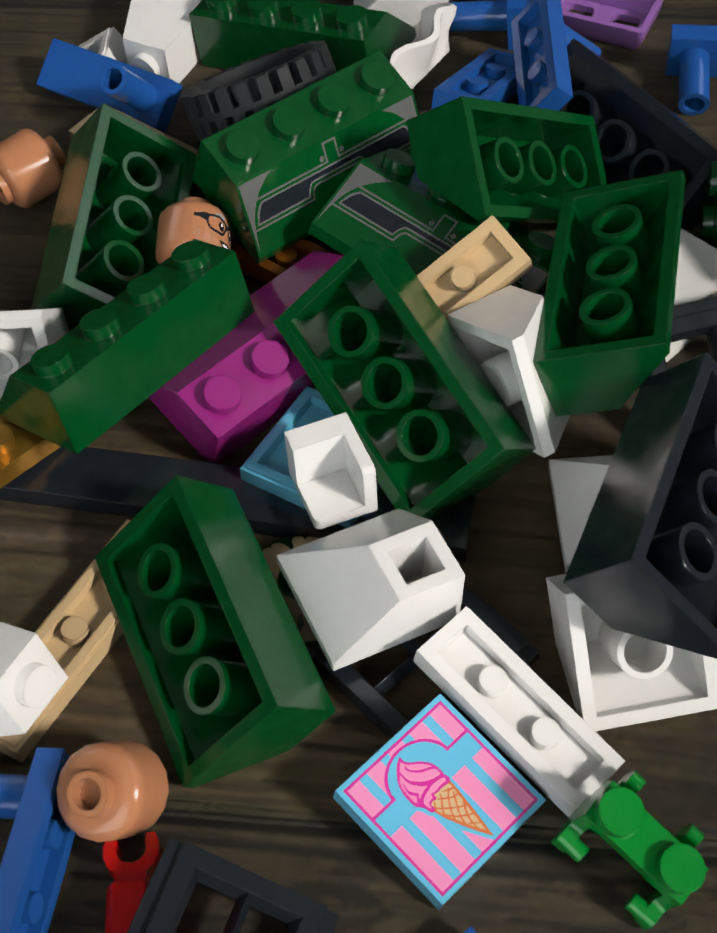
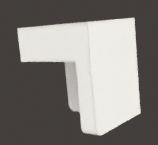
[284,412,378,529]

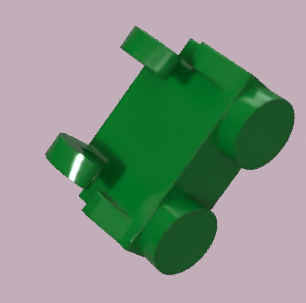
[551,770,709,930]

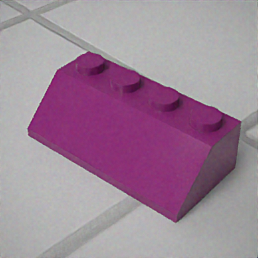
[148,250,343,464]

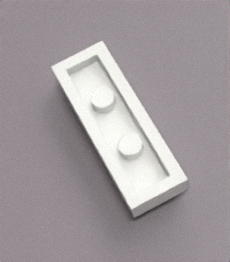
[413,606,625,818]

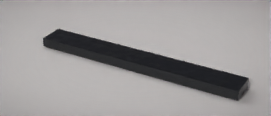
[0,447,475,562]

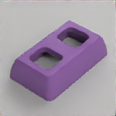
[561,0,663,49]

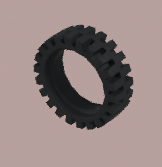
[180,40,336,143]

